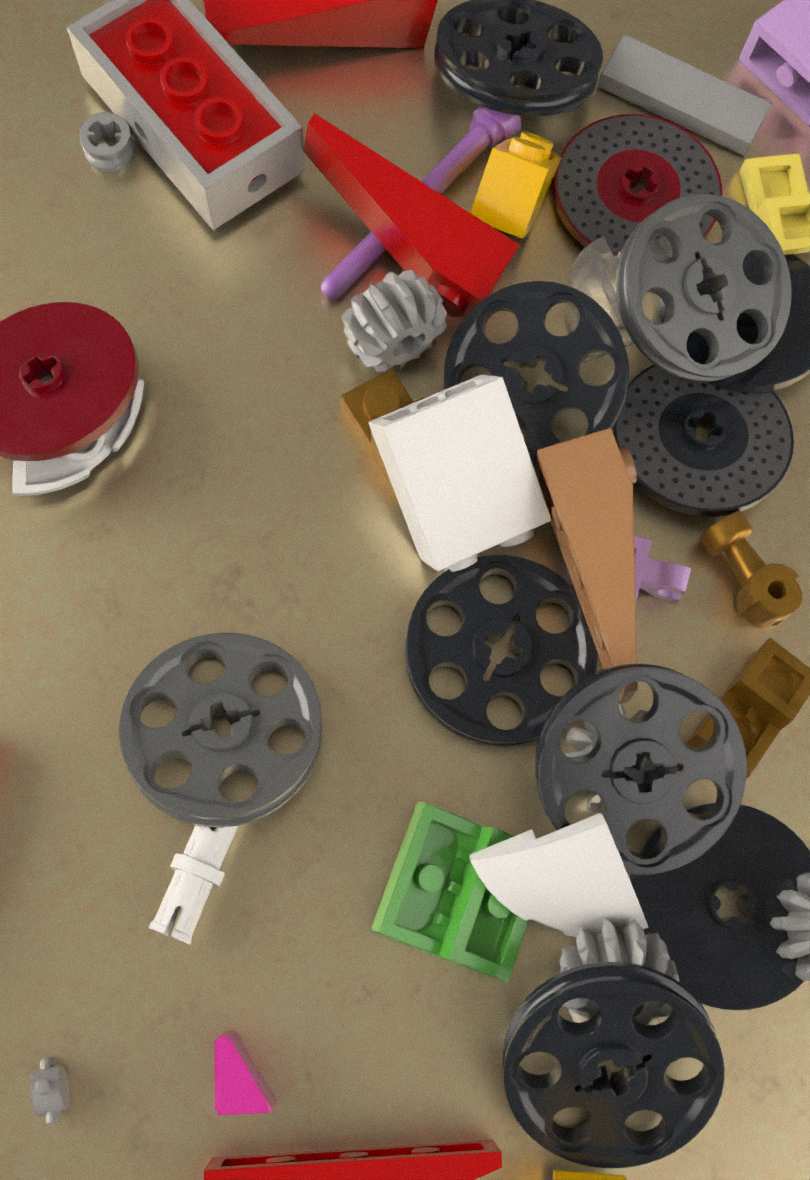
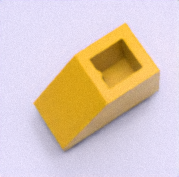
[470,131,561,239]

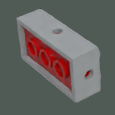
[66,0,305,230]

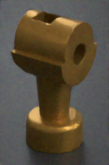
[699,510,803,629]

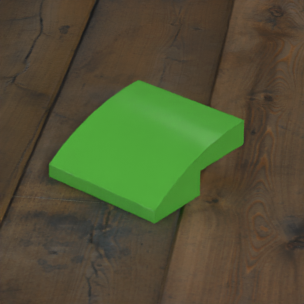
[371,802,529,983]

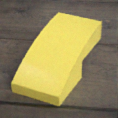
[739,153,810,255]

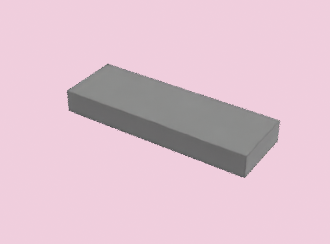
[598,34,772,156]

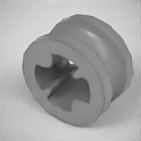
[79,112,135,173]

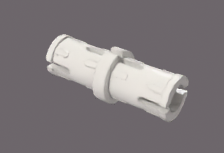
[149,825,239,945]

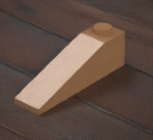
[534,428,638,705]

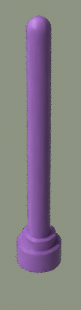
[321,106,521,299]

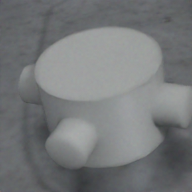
[30,1057,71,1125]

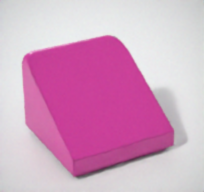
[214,1031,276,1116]

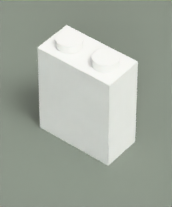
[368,374,552,572]

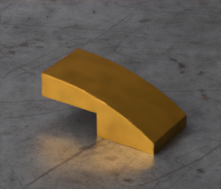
[687,638,810,779]

